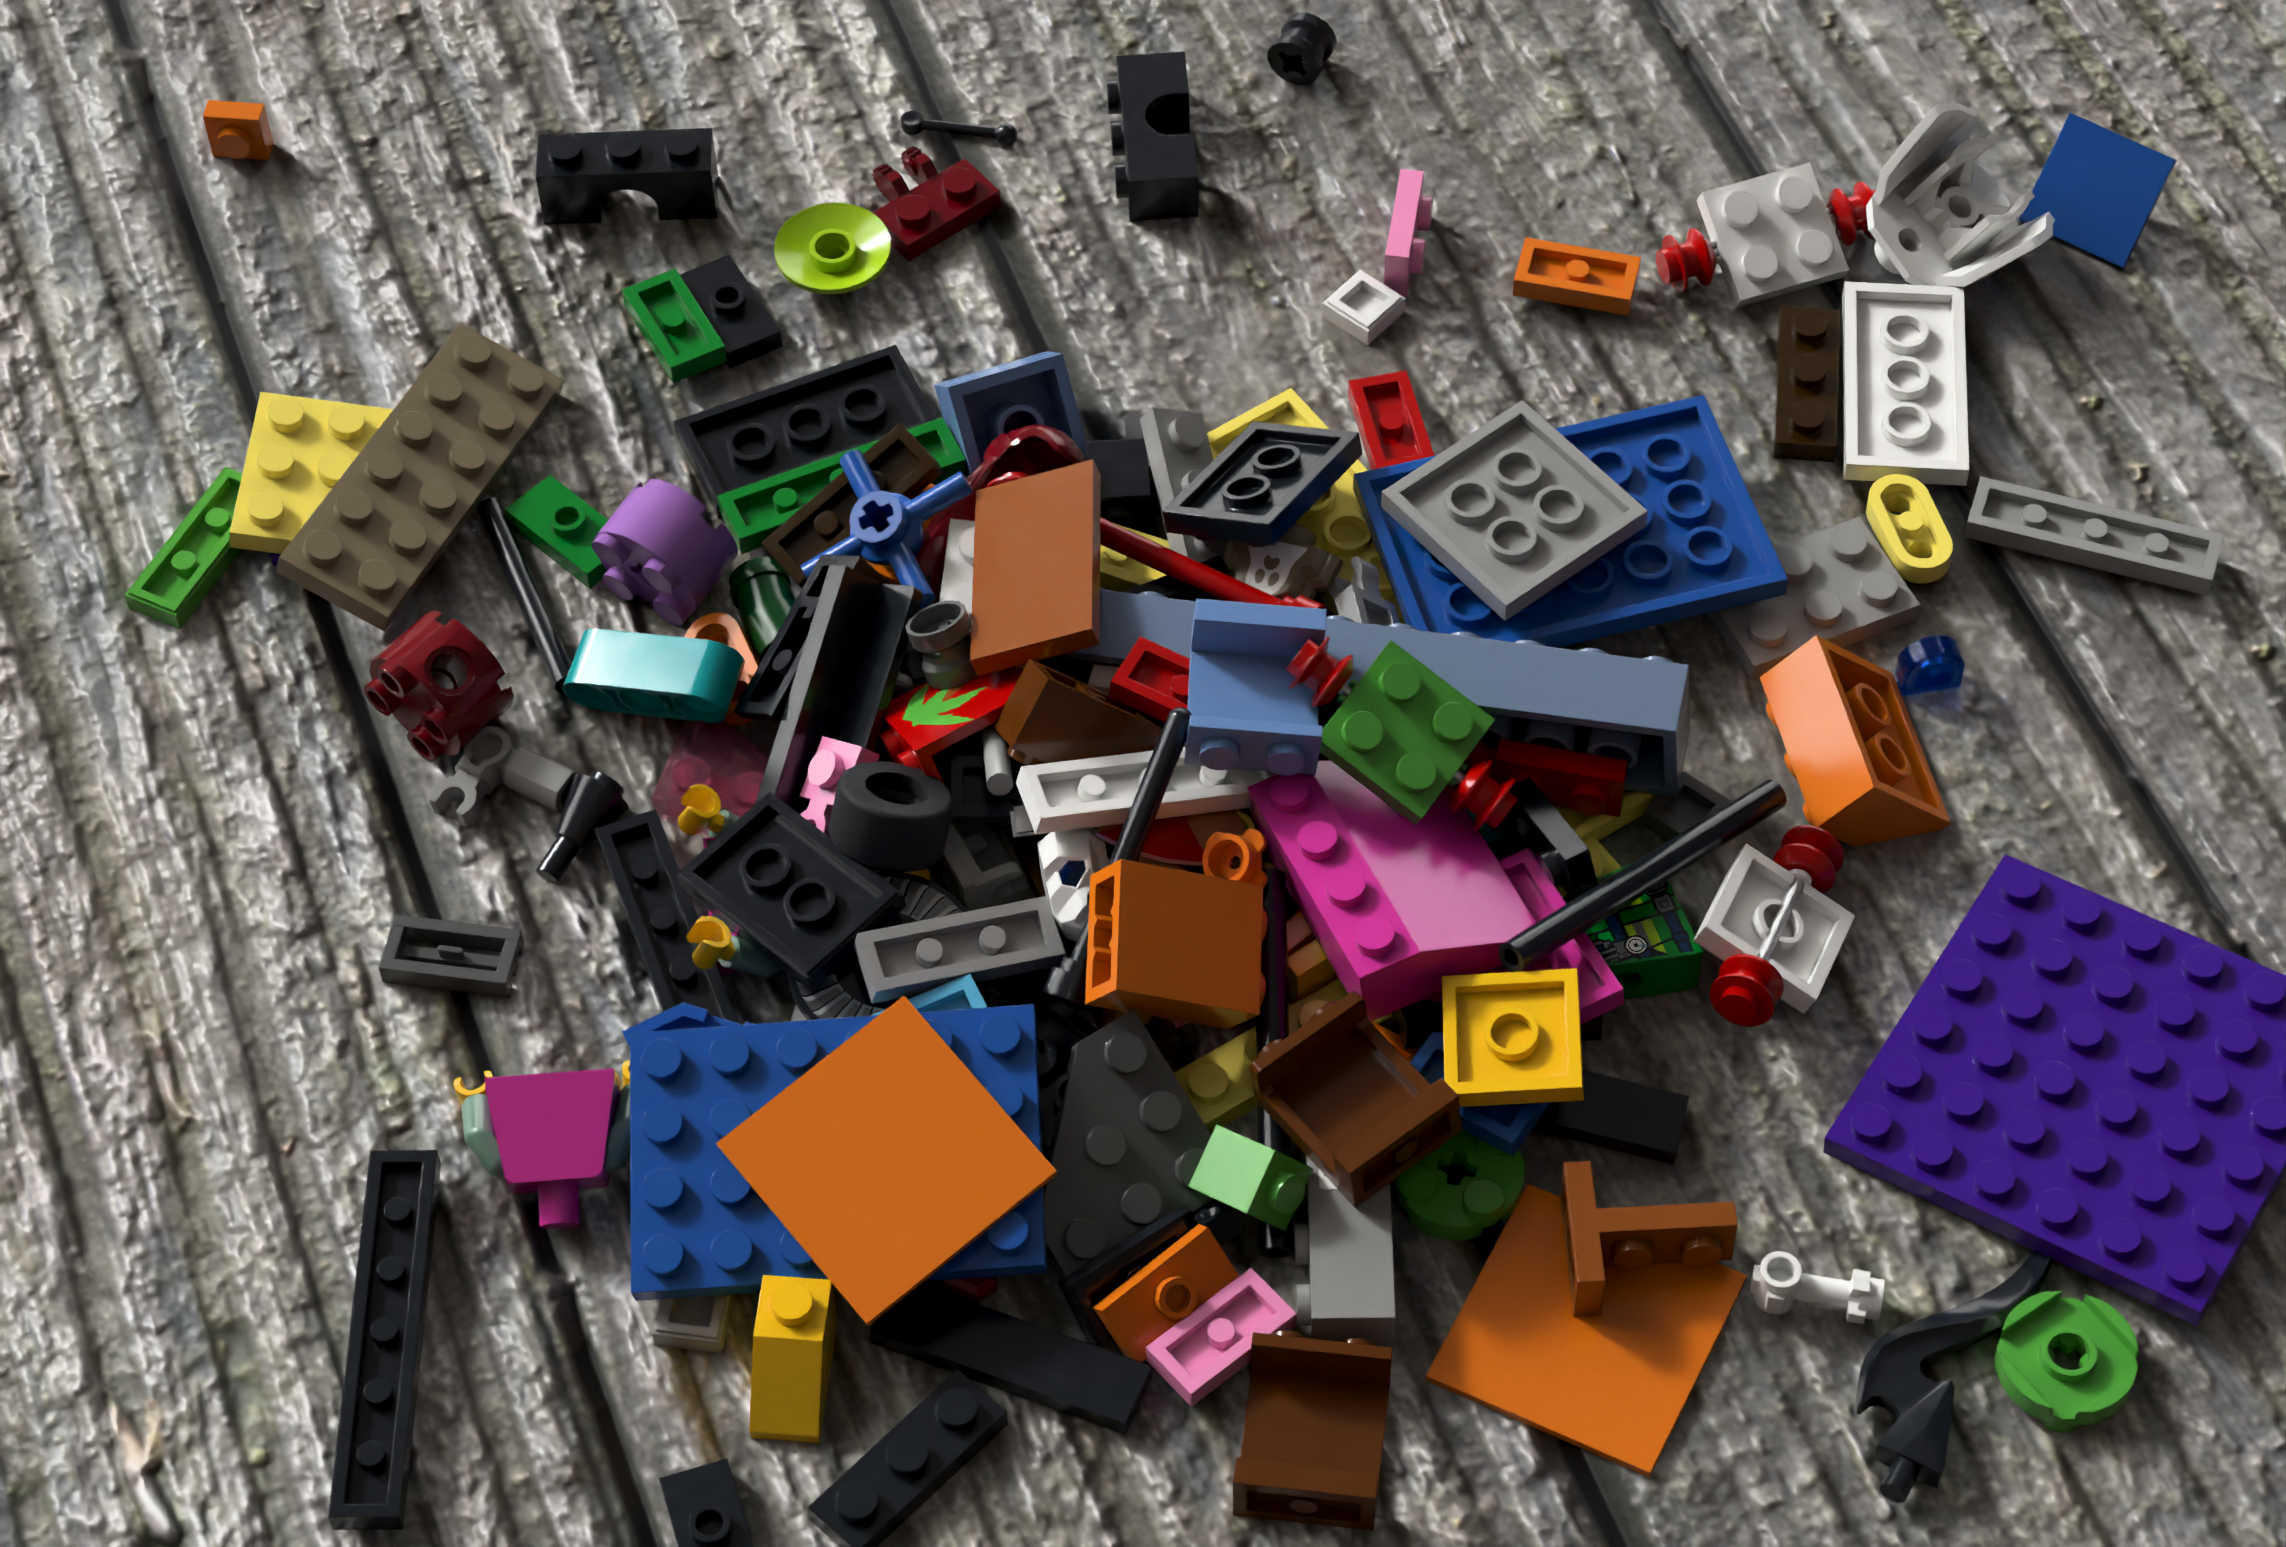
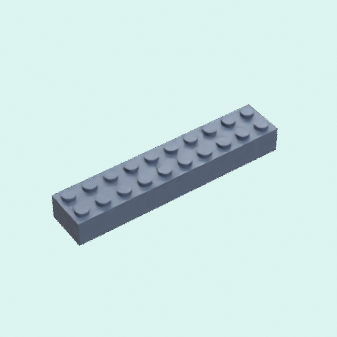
[1041,587,1690,797]

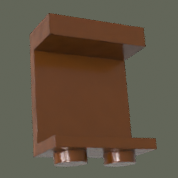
[1233,1330,1392,1531]

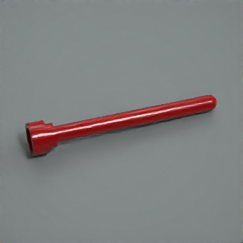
[1100,517,1326,609]

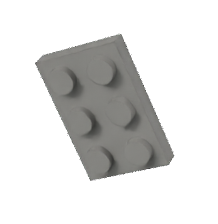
[1708,516,1920,681]

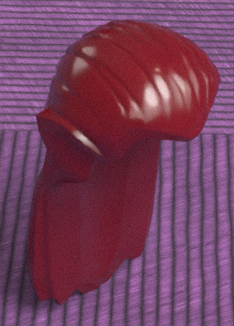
[915,424,1087,604]

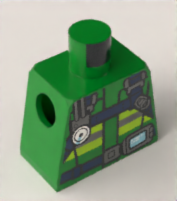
[1563,862,1703,999]

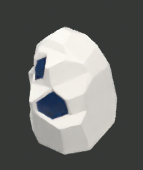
[1037,827,1109,942]

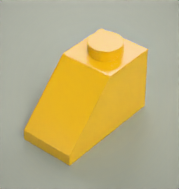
[749,1275,838,1443]

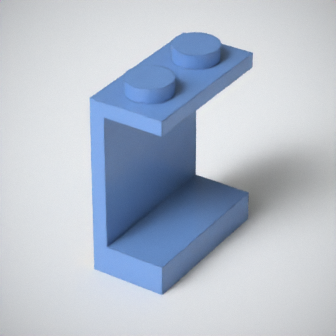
[1184,599,1326,776]

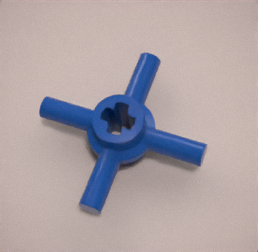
[800,450,973,609]

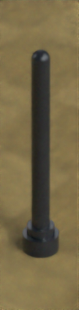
[1042,707,1192,1012]

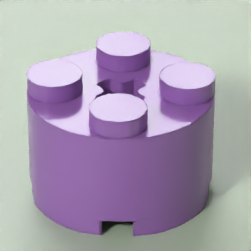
[591,479,738,626]

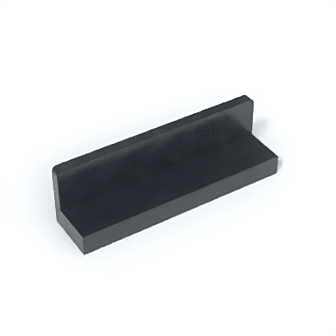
[755,565,923,814]

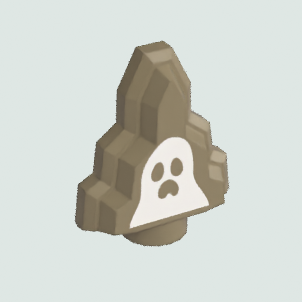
[1222,523,1344,600]

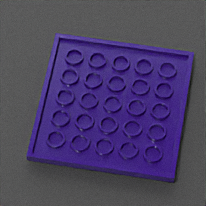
[1823,854,2286,1327]

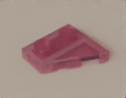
[651,720,769,818]

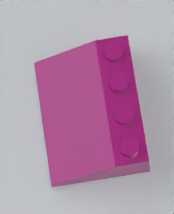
[1247,760,1536,1022]

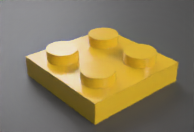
[1442,968,1584,1107]

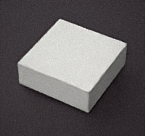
[1322,270,1406,346]

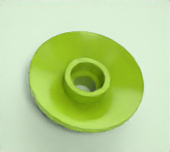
[774,203,891,294]

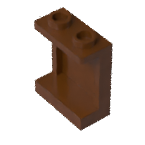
[1249,991,1462,1208]

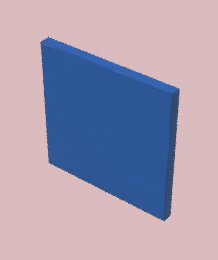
[2019,113,2177,268]

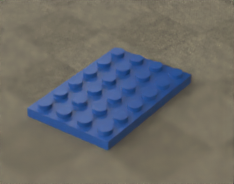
[1353,395,1788,648]
[630,1004,1047,1301]

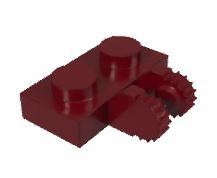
[872,146,1001,261]

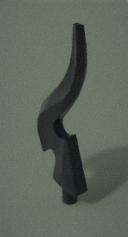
[1856,1250,2053,1503]

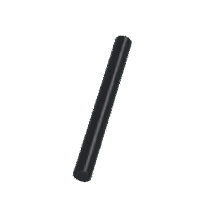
[477,498,571,693]

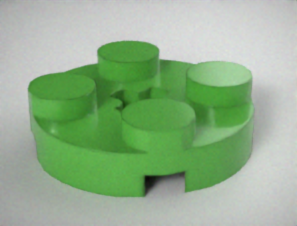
[1390,1130,1525,1240]
[1994,1291,2138,1433]

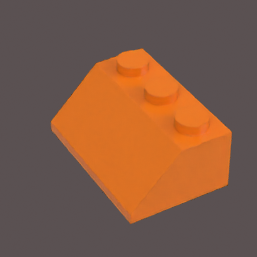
[1760,635,1951,847]

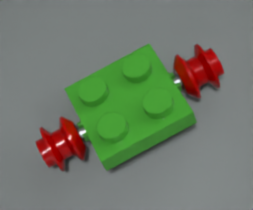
[1285,636,1518,832]

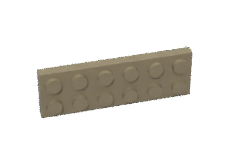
[276,323,564,631]

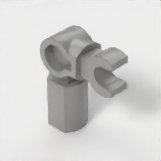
[429,725,579,828]

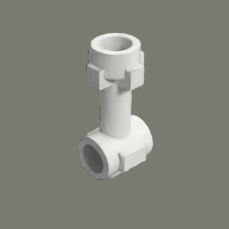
[1750,1251,1885,1324]

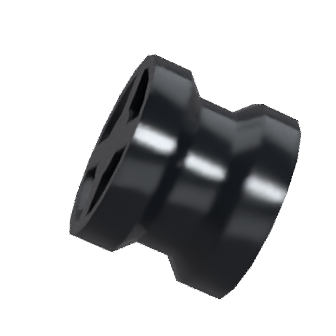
[1267,12,1337,85]

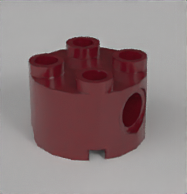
[364,610,514,762]

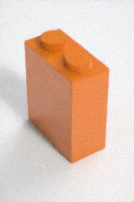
[1085,859,1268,1029]

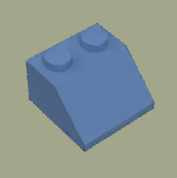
[934,351,1086,479]

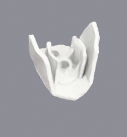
[1866,101,2055,287]

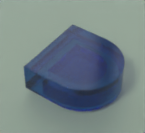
[1894,635,1965,696]

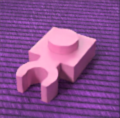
[800,736,880,837]

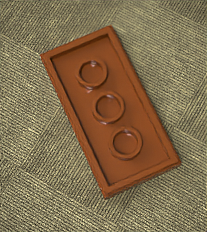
[970,459,1101,676]

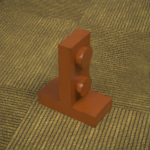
[1560,1161,1738,1316]

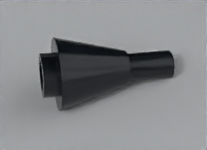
[536,771,629,884]

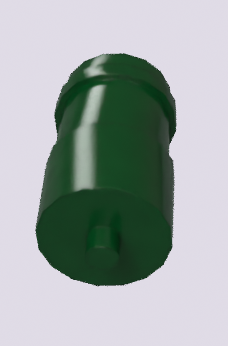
[728,557,796,663]

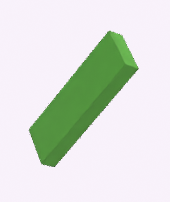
[124,467,242,629]

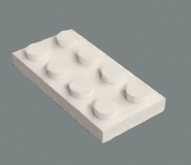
[1842,281,1969,486]

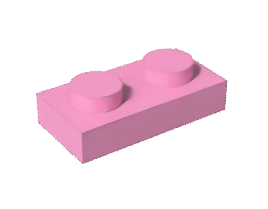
[1384,169,1433,297]
[1146,1268,1297,1407]

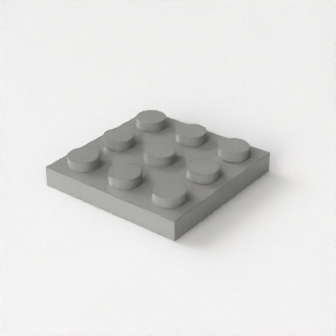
[1381,400,1648,621]

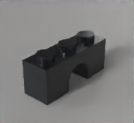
[1106,51,1199,221]
[536,128,718,225]

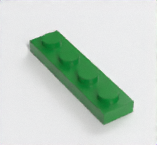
[717,417,967,554]

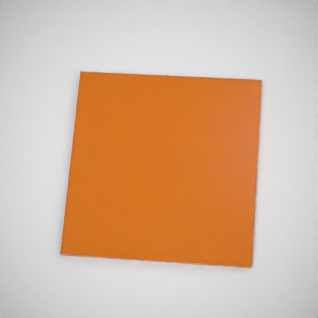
[716,996,1058,1326]
[1426,1184,1747,1478]

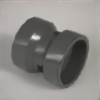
[905,600,978,689]

